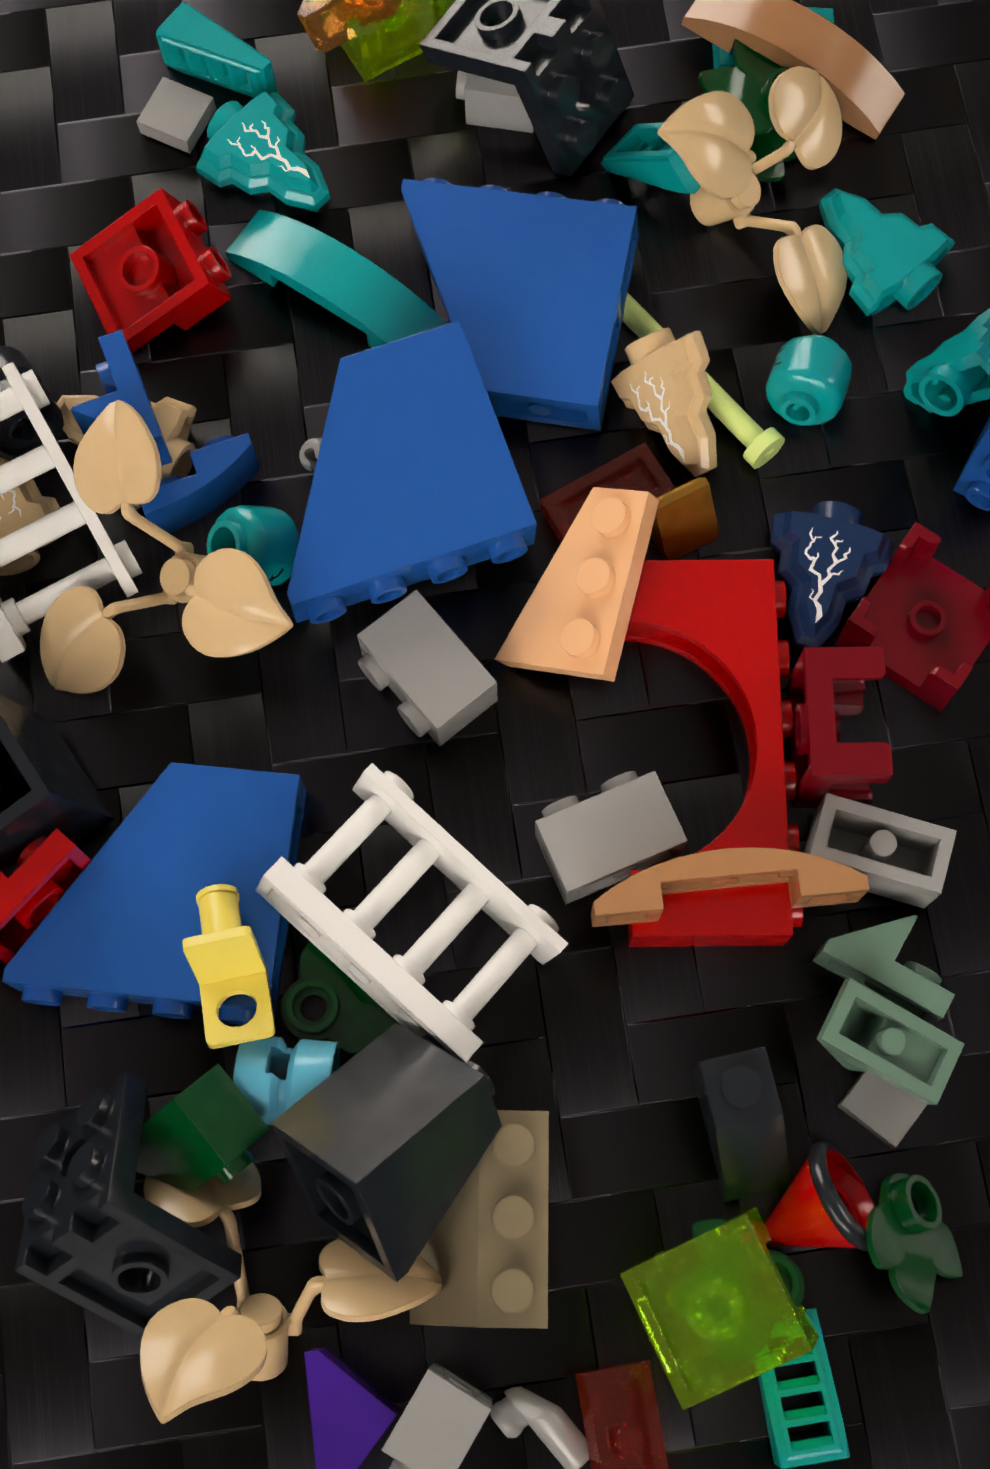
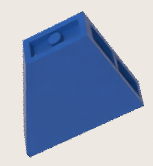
[401,178,639,431]
[287,320,537,624]
[2,762,307,1025]

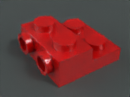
[69,188,232,353]
[0,828,91,964]

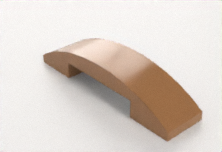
[681,0,905,140]
[591,847,870,927]

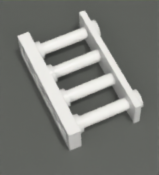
[0,362,143,663]
[255,763,568,1063]

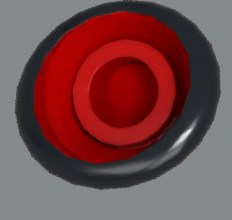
[762,1141,876,1252]

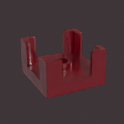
[835,522,990,712]
[785,646,893,808]

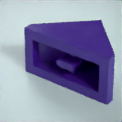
[304,1347,401,1469]

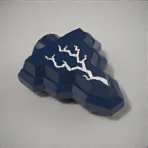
[769,501,896,649]

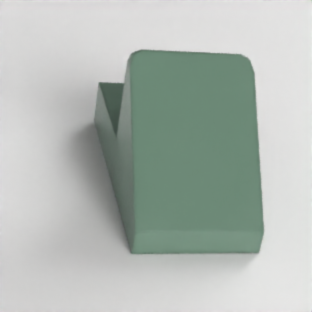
[812,915,955,1025]
[817,978,965,1105]

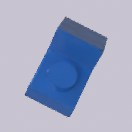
[71,329,173,466]

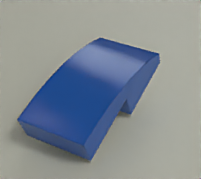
[141,433,260,533]

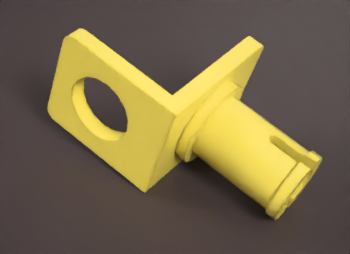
[182,884,275,1049]

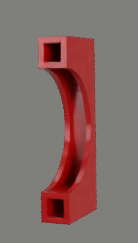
[625,559,803,947]

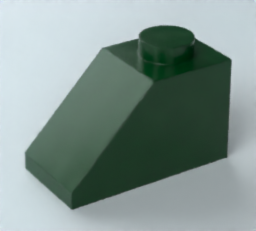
[136,1063,270,1193]

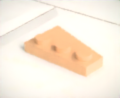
[495,487,659,682]

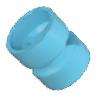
[233,1036,340,1125]

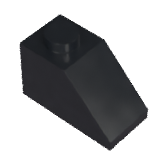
[691,1046,791,1202]

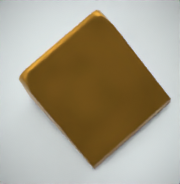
[651,477,719,560]

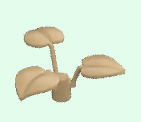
[657,66,847,335]
[40,400,293,694]
[140,1162,443,1424]

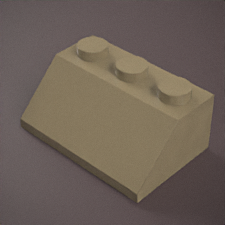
[409,1110,549,1329]

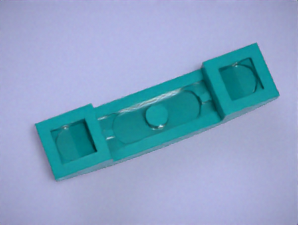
[225,209,448,348]

